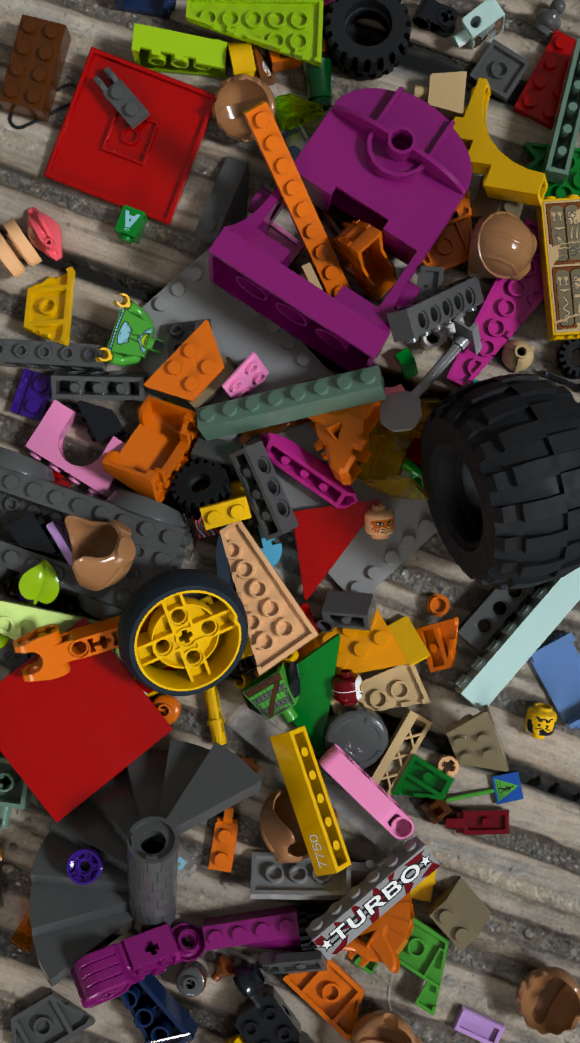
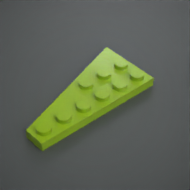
[186,0,324,67]

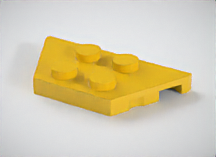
[23,267,76,346]

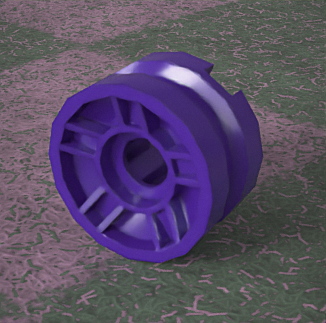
[67,847,104,885]

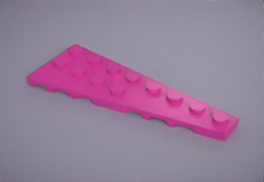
[445,218,544,387]

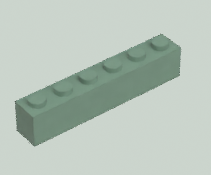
[541,38,580,185]

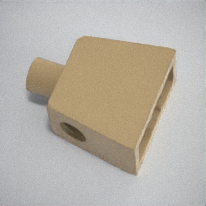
[413,71,467,121]

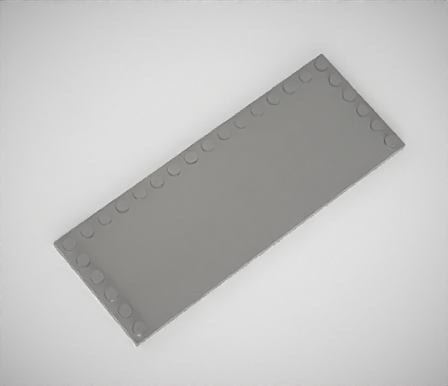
[138,249,437,594]

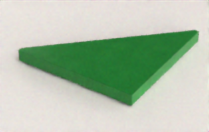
[293,633,340,755]

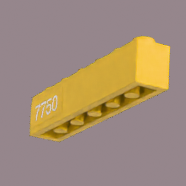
[270,725,352,876]

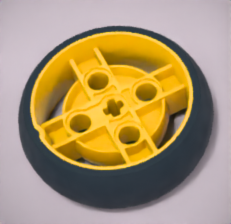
[117,569,248,696]

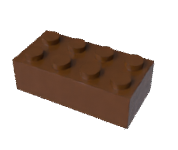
[0,14,71,122]

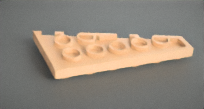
[219,521,319,676]

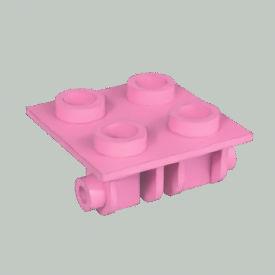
[222,351,269,400]

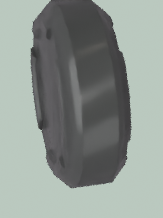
[324,706,388,769]

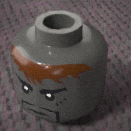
[176,961,208,997]

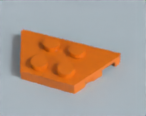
[143,320,225,402]
[282,958,365,1042]

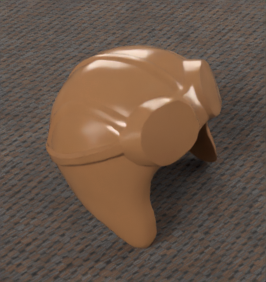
[467,211,537,281]
[64,515,136,591]
[260,788,339,863]

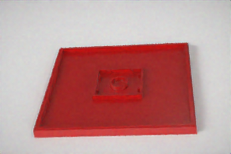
[43,47,216,226]
[0,617,173,823]

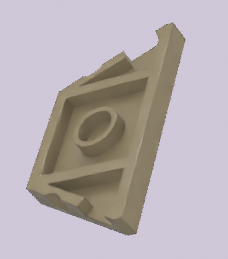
[446,705,509,772]

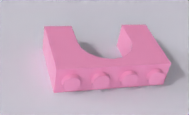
[25,400,126,497]

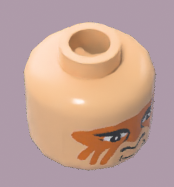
[364,504,395,539]

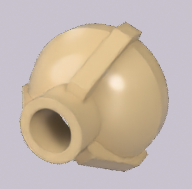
[501,339,535,373]

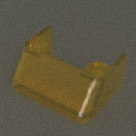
[356,398,440,500]

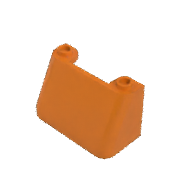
[101,395,200,503]

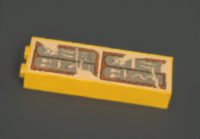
[536,194,580,341]

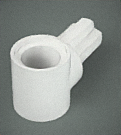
[420,322,456,351]

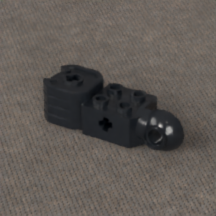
[233,963,314,1043]

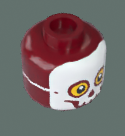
[331,669,363,706]

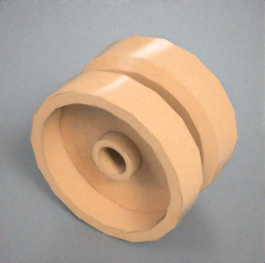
[0,218,43,279]

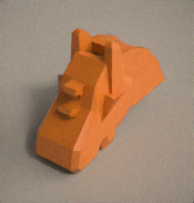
[328,220,396,301]
[308,400,384,485]
[341,892,414,973]

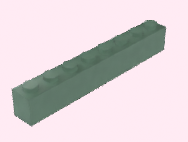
[196,365,387,441]

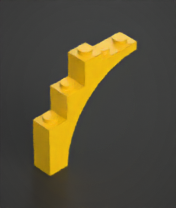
[453,78,548,207]

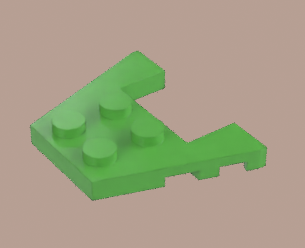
[354,916,449,1016]

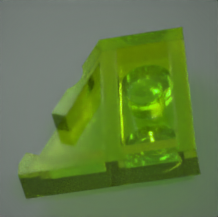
[275,93,325,132]

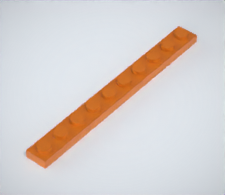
[242,101,351,297]

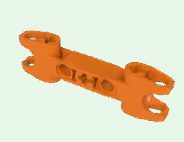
[13,604,185,682]

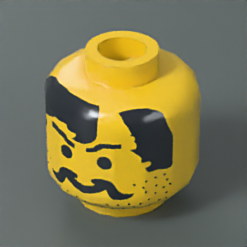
[524,703,557,739]

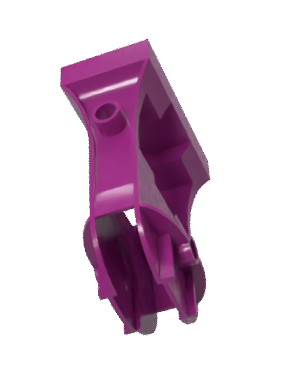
[208,87,472,372]

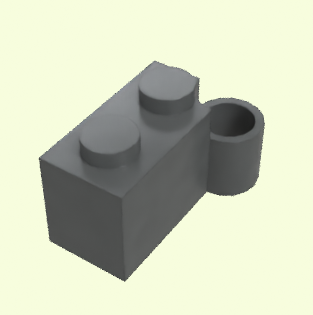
[316,590,376,632]

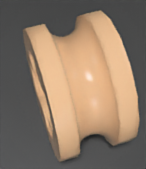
[437,754,459,776]

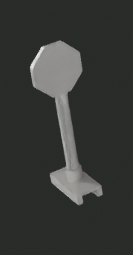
[379,313,482,433]

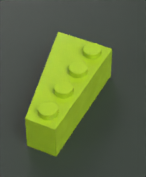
[131,23,229,78]

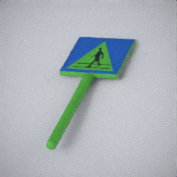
[445,771,524,804]

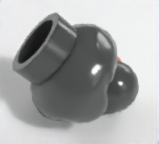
[533,0,566,37]

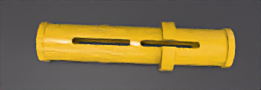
[203,685,227,745]

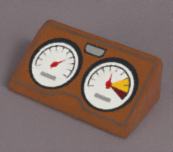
[251,44,275,86]

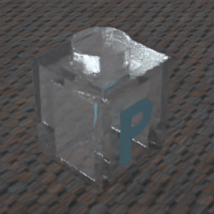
[177,843,198,881]

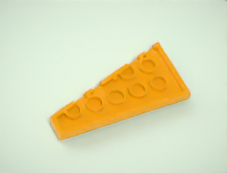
[254,608,408,677]

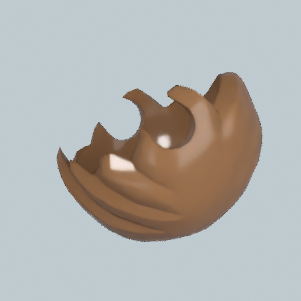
[212,73,276,142]
[515,966,580,1036]

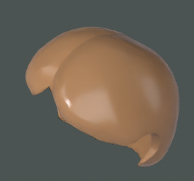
[350,1009,423,1043]

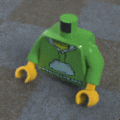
[95,292,165,367]

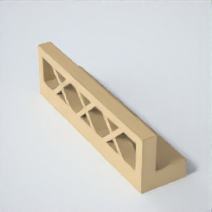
[369,708,433,796]

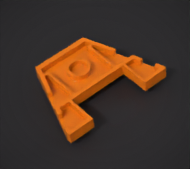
[421,188,473,272]

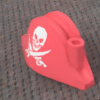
[27,207,63,261]

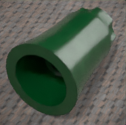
[301,57,332,112]

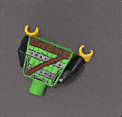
[234,651,301,723]

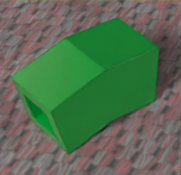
[394,348,418,379]

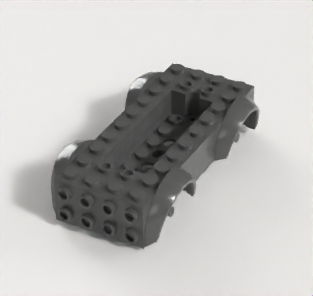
[0,447,192,620]

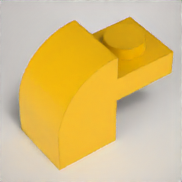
[228,40,257,77]

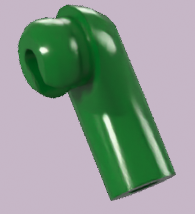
[400,458,424,492]

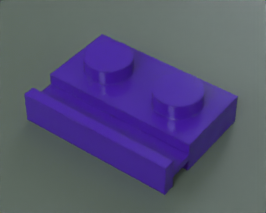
[10,368,52,422]

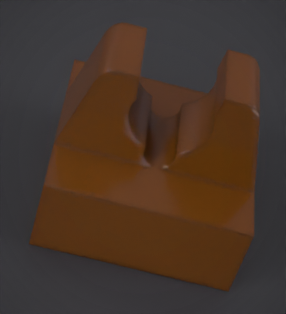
[419,798,452,824]

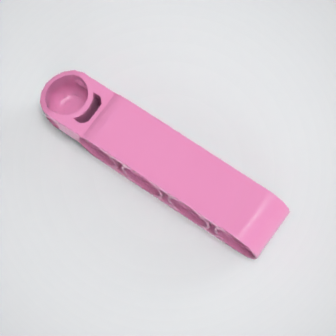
[318,744,414,839]

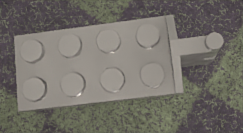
[250,852,375,900]

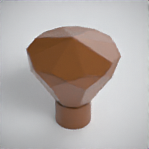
[211,955,235,982]

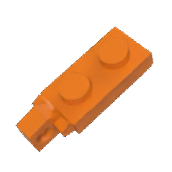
[208,806,239,873]

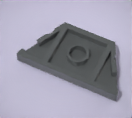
[11,991,96,1043]

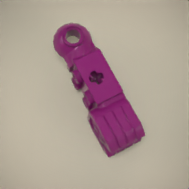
[70,923,205,1008]

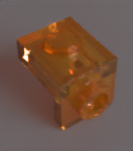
[9,910,34,954]

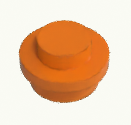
[426,594,450,617]

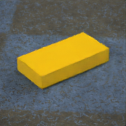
[387,615,430,667]

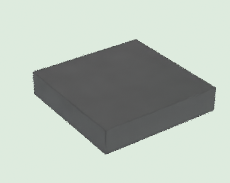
[468,39,531,103]

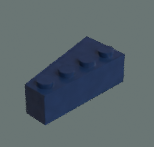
[120,973,198,1043]

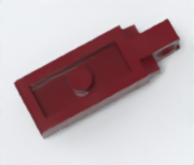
[443,809,510,835]

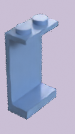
[529,631,580,730]

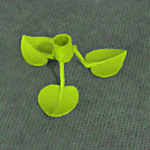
[0,559,59,654]

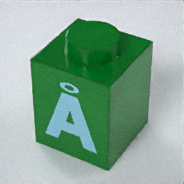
[114,204,148,244]

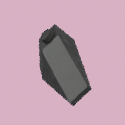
[195,156,248,245]

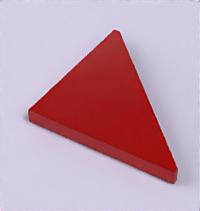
[293,499,380,600]

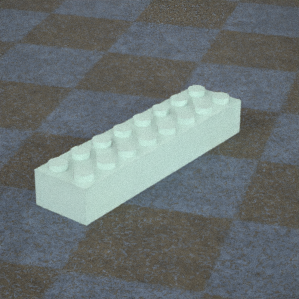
[454,567,580,711]

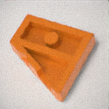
[416,617,459,673]

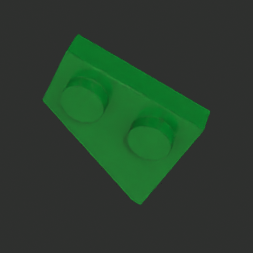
[392,754,455,800]

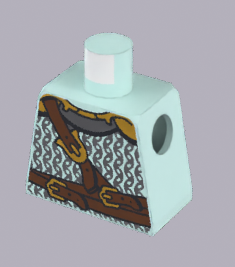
[452,0,505,49]

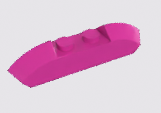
[260,433,358,509]

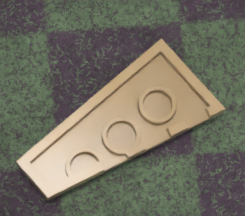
[330,664,431,714]

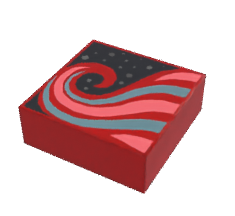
[193,516,220,540]

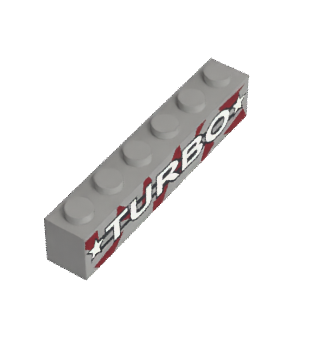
[305,836,440,961]

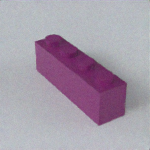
[202,904,303,952]

